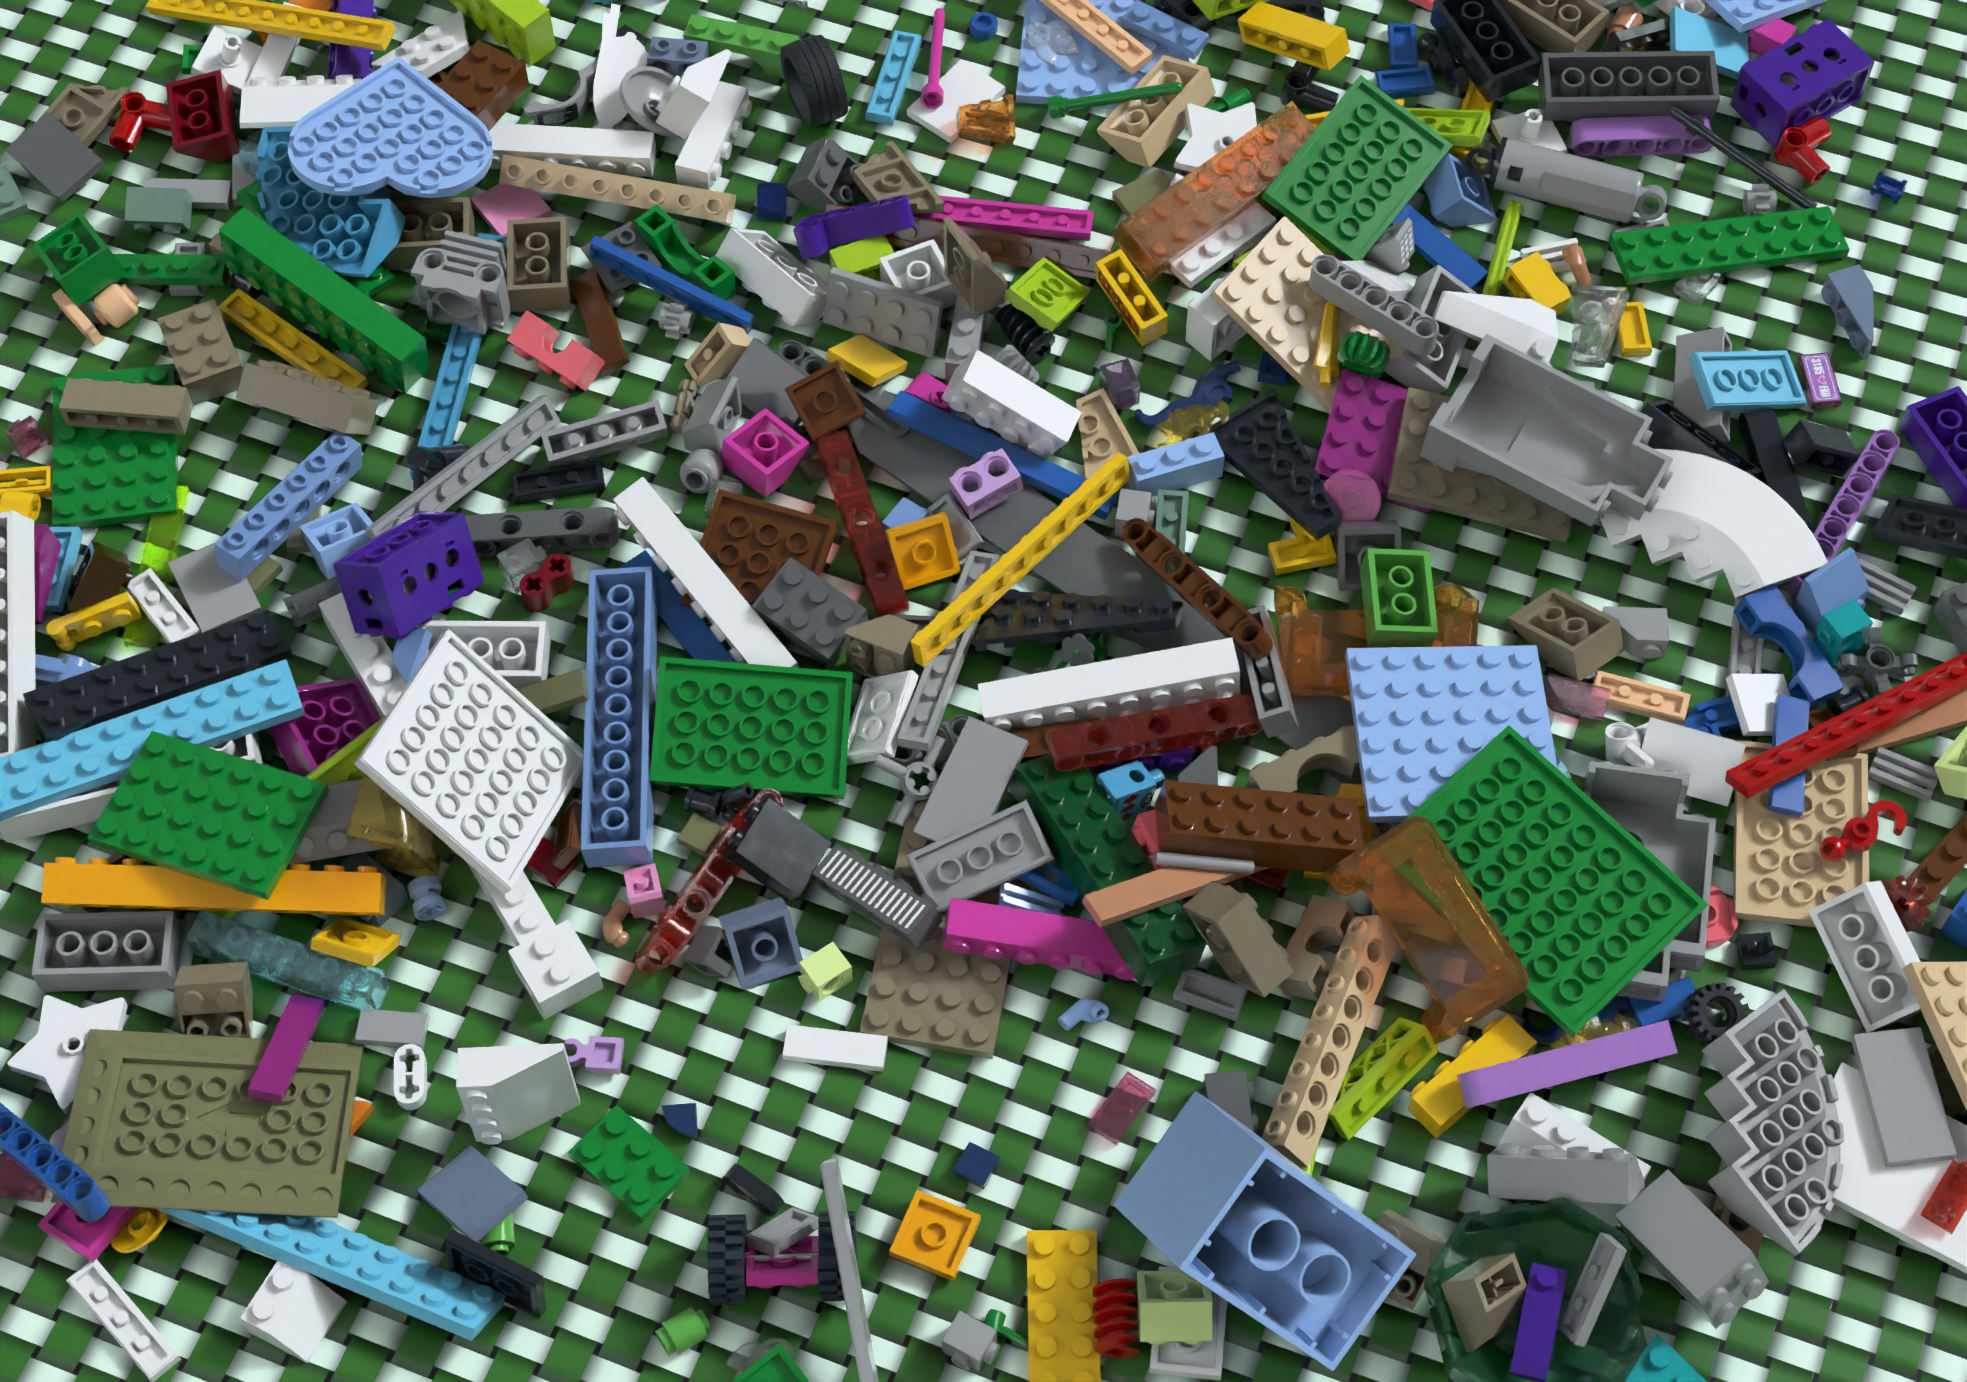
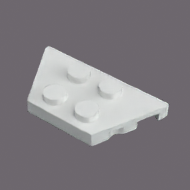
[371,11,470,78]

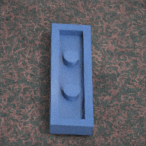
[1122,0,1209,60]

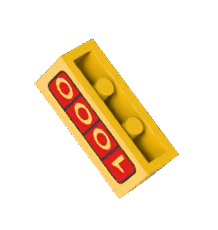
[1095,249,1168,347]

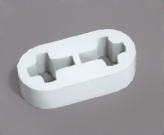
[394,1044,427,1110]

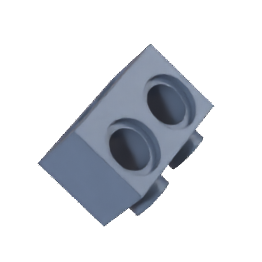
[647,36,710,77]

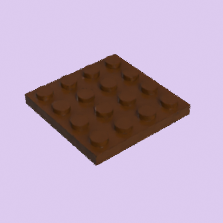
[680,489,838,634]

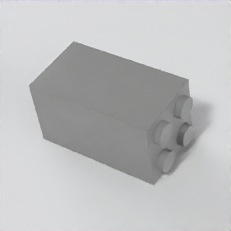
[1615,1169,1769,1329]

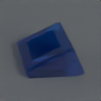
[757,183,787,219]

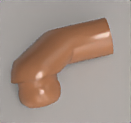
[602,900,631,948]

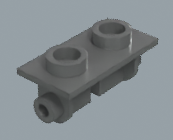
[283,576,342,627]

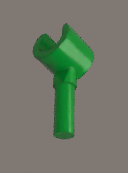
[1104,311,1122,352]
[984,1309,1028,1349]

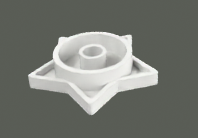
[1173,102,1282,201]
[7,995,127,1114]

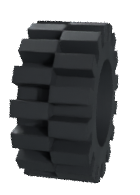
[1682,982,1749,1046]

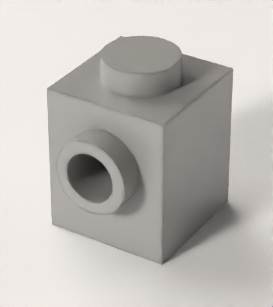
[1115,488,1155,537]
[942,1310,1000,1372]

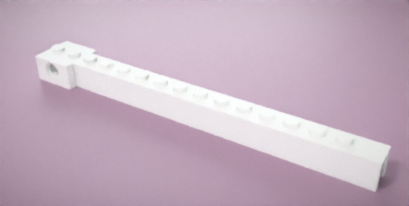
[319,592,603,1020]

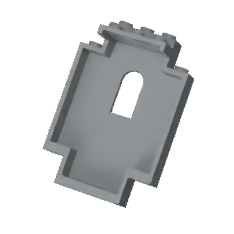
[1583,761,1716,1002]

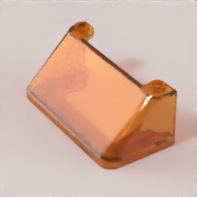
[1274,584,1479,696]
[1323,816,1528,1045]

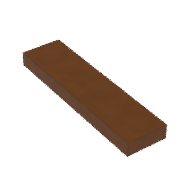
[571,268,630,377]

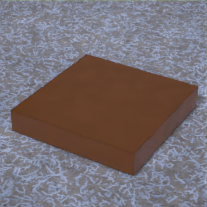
[784,360,867,443]

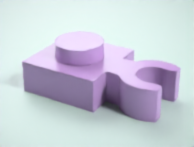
[565,1036,625,1075]

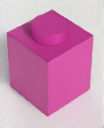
[1748,18,1796,56]

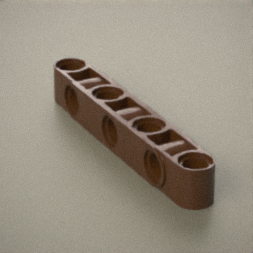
[1121,518,1273,659]

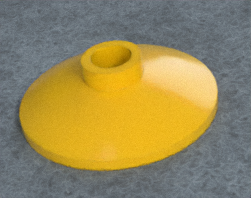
[111,1207,170,1253]

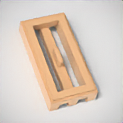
[52,288,104,346]

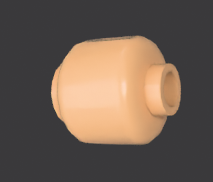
[93,284,140,328]

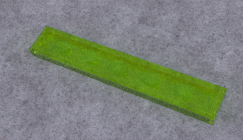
[123,486,190,648]

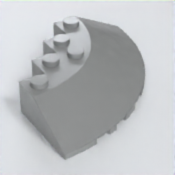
[1702,989,1844,1255]

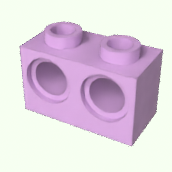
[949,448,1024,520]

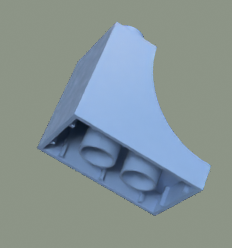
[1114,1091,1417,1371]

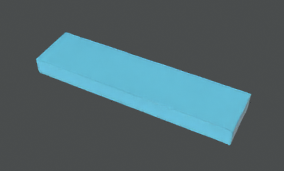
[865,30,922,126]

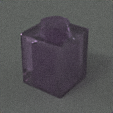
[1099,358,1140,410]

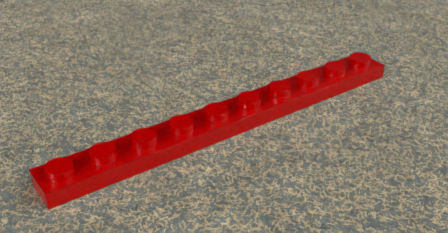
[1725,652,1967,799]

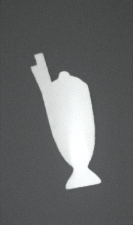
[593,3,648,129]

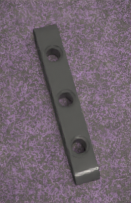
[455,507,619,558]

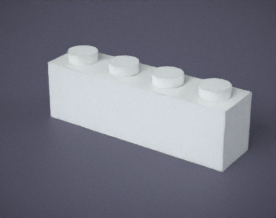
[675,81,752,190]

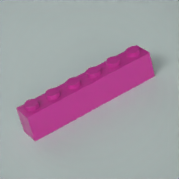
[942,898,1135,980]

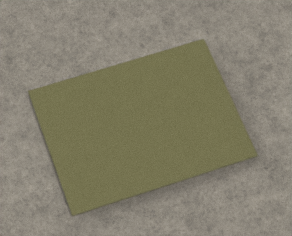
[51,1029,364,1218]

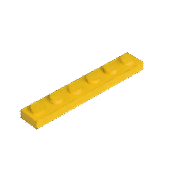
[218,288,368,389]

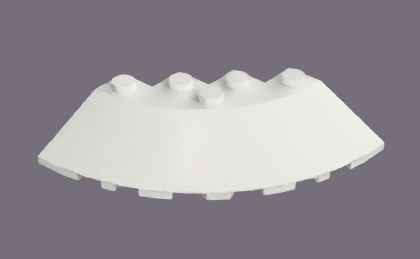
[1600,449,1828,600]

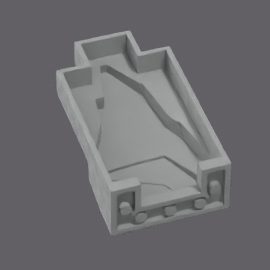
[1420,334,1673,527]

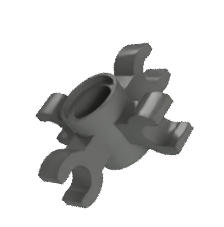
[1836,627,1919,698]

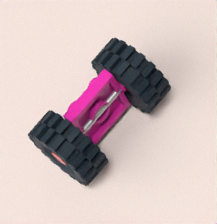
[707,1211,857,1305]

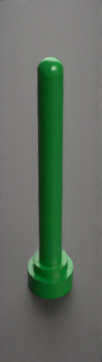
[1048,82,1183,119]

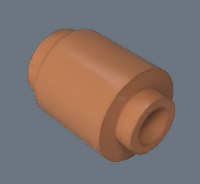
[1606,6,1643,40]

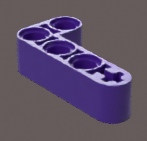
[793,195,915,259]

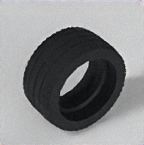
[780,35,848,127]

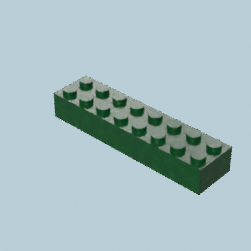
[1010,747,1207,987]

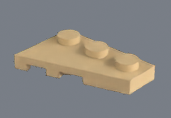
[1076,388,1139,479]

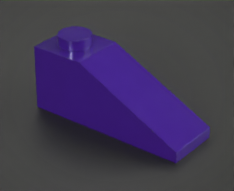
[1509,1263,1568,1382]

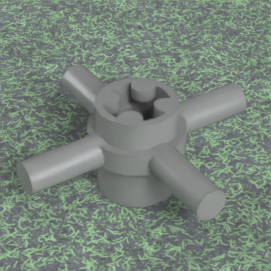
[873,735,947,828]

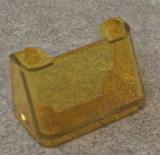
[347,773,441,876]

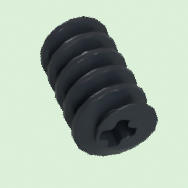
[995,303,1055,365]

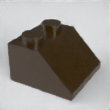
[66,540,133,611]

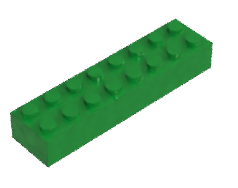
[219,207,429,393]

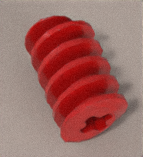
[1092,1278,1139,1359]

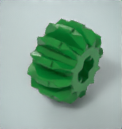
[1337,331,1391,377]

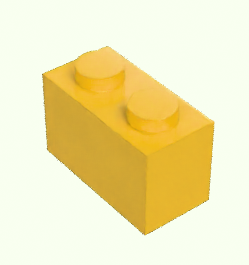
[1502,251,1572,316]

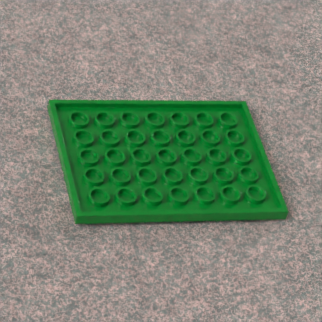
[1373,725,1708,1038]

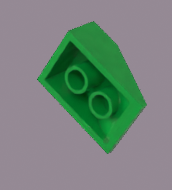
[32,211,126,307]

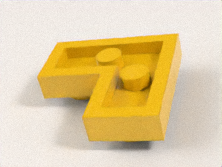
[1268,516,1337,575]

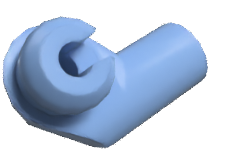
[1058,999,1109,1031]

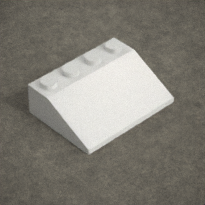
[456,1043,580,1145]

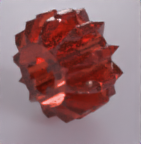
[1883,875,1933,932]

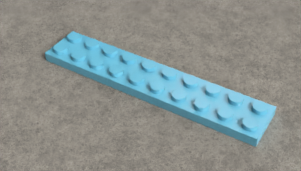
[0,659,305,821]
[159,1209,506,1341]

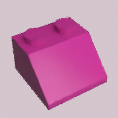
[721,408,810,498]

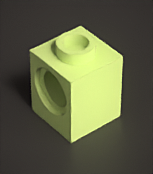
[798,942,853,1001]

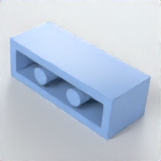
[1128,432,1224,497]

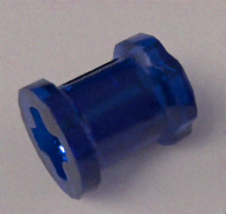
[1870,170,1908,205]

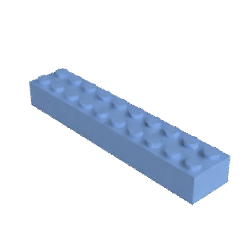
[581,566,658,868]

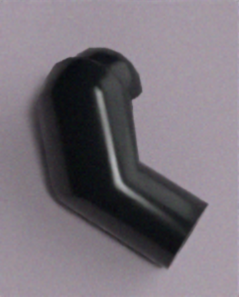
[721,783,754,822]

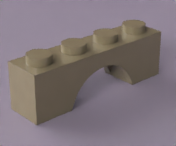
[1247,724,1361,793]

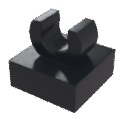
[1735,932,1778,971]

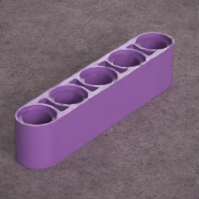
[1570,115,1713,157]

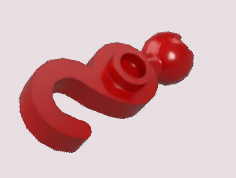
[1819,800,1907,862]

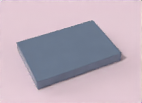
[417,1145,528,1242]

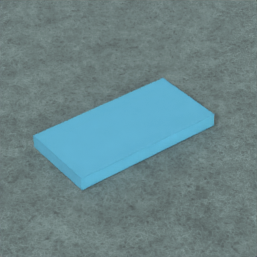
[1688,350,1807,411]

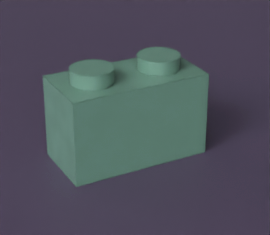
[124,186,193,234]

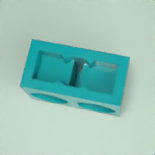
[1812,599,1873,669]

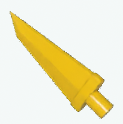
[1313,301,1340,387]

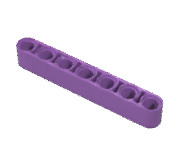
[1787,429,1900,599]
[1457,1020,1678,1108]

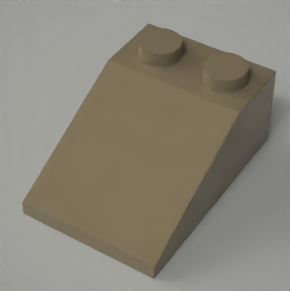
[943,217,1008,317]
[1508,587,1624,682]

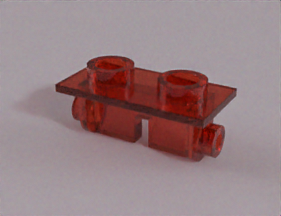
[1920,1160,1967,1234]

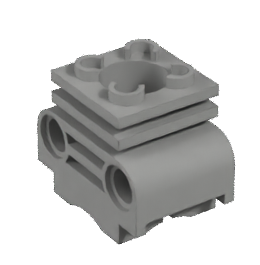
[410,230,511,335]

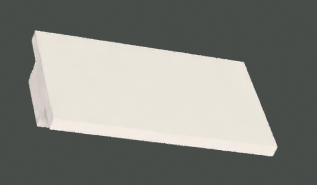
[1832,1062,1967,1274]

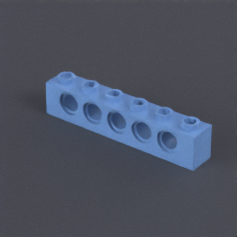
[214,430,362,582]

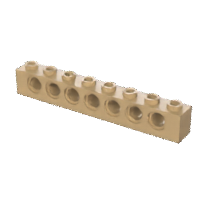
[499,154,736,224]
[1261,915,1400,1167]

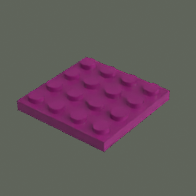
[1314,369,1431,514]

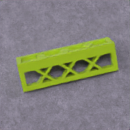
[1328,1017,1439,1140]

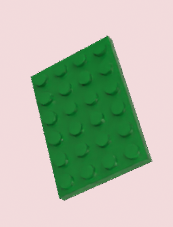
[1262,75,1453,261]
[52,363,179,529]
[649,656,853,799]
[87,731,329,900]

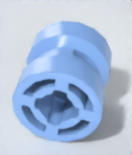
[407,875,447,921]

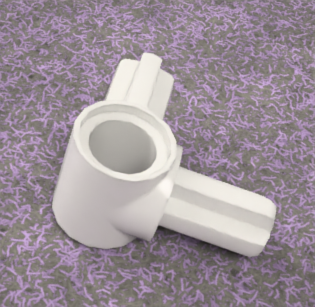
[1605,722,1654,769]

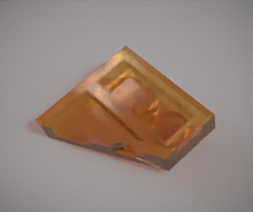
[956,94,1016,144]

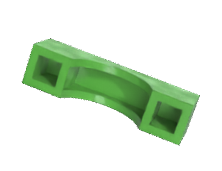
[683,14,800,77]

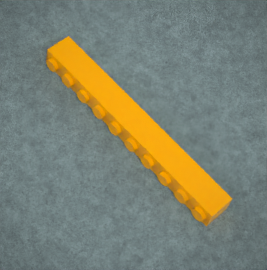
[41,857,387,916]

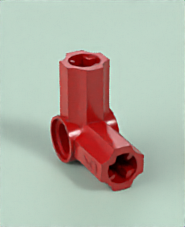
[109,92,171,153]
[1774,117,1832,185]

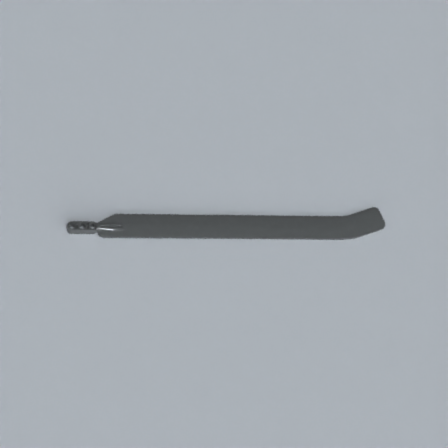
[777,340,1402,823]

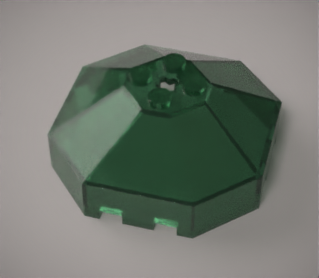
[1424,1197,1647,1382]

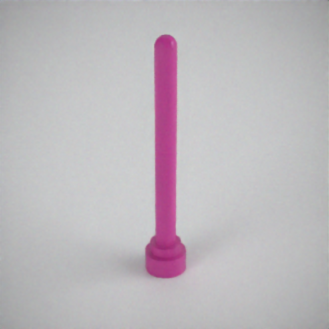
[921,8,945,109]

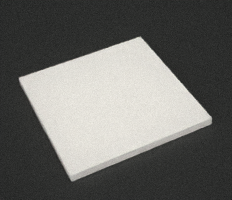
[354,629,584,894]

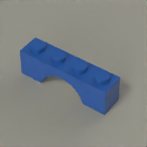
[1734,584,1844,711]

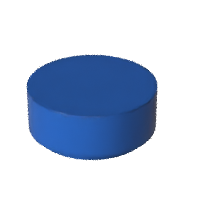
[970,12,998,40]

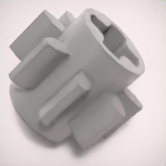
[1743,184,1777,216]
[659,301,694,340]

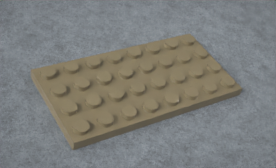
[860,800,1027,1059]

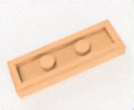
[1589,670,1691,726]

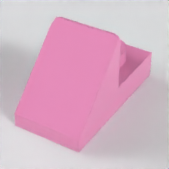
[623,863,665,918]

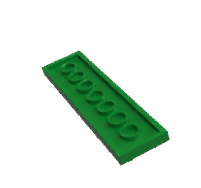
[1608,206,1850,285]

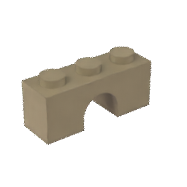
[1279,895,1356,1001]

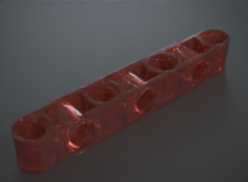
[815,430,909,618]
[1045,694,1263,771]
[635,788,783,975]

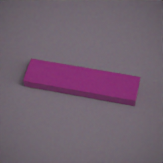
[248,994,325,1104]

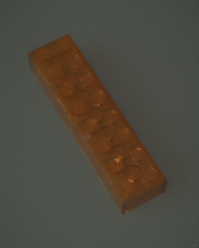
[1112,101,1316,281]

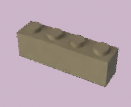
[59,378,193,435]

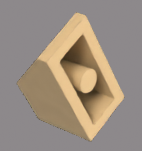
[684,322,751,386]

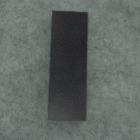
[510,460,606,505]

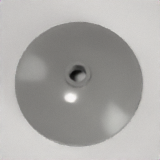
[619,66,679,137]

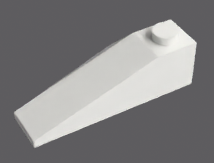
[1432,291,1559,363]

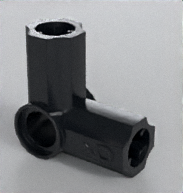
[1280,61,1339,113]
[407,444,470,492]

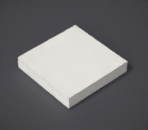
[1725,673,1791,736]

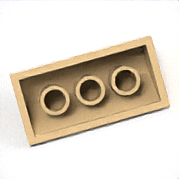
[1097,55,1216,168]

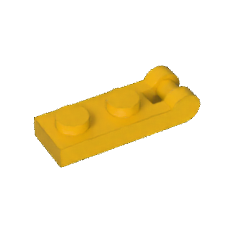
[46,591,142,651]

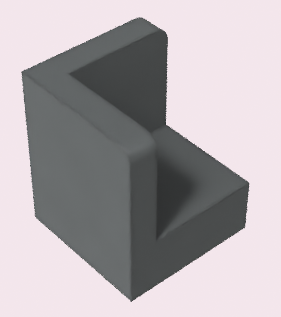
[683,925,732,978]

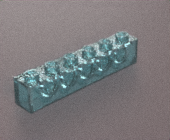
[186,910,390,1011]

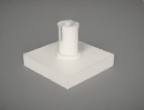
[191,26,263,95]
[1491,108,1567,153]

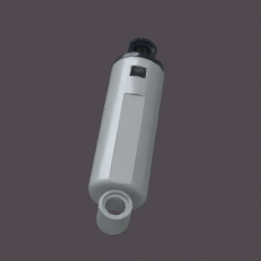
[1465,136,1667,223]

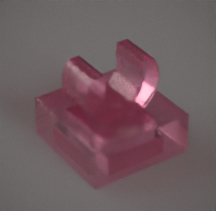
[5,415,49,459]

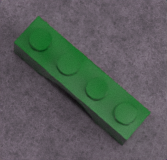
[634,205,737,301]

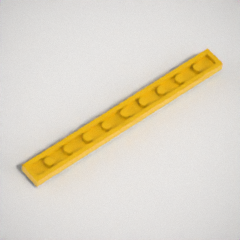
[145,0,396,51]
[910,452,1131,667]

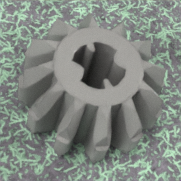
[992,344,1039,384]

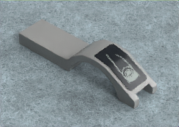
[523,59,598,127]

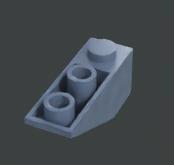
[1821,264,1874,359]

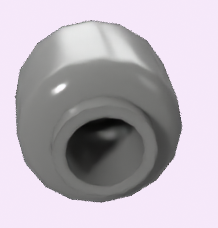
[679,449,724,494]

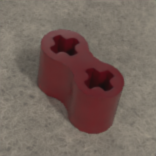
[519,553,575,613]

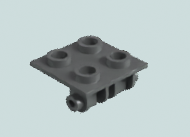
[581,221,662,294]

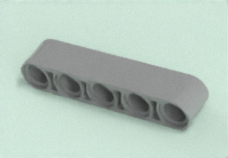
[1309,254,1439,356]

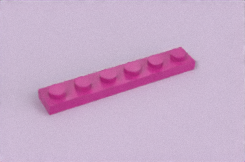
[917,195,1094,241]

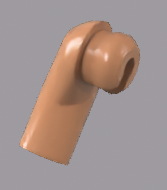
[1562,244,1592,288]

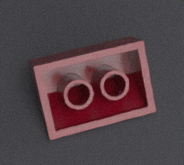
[166,69,241,163]

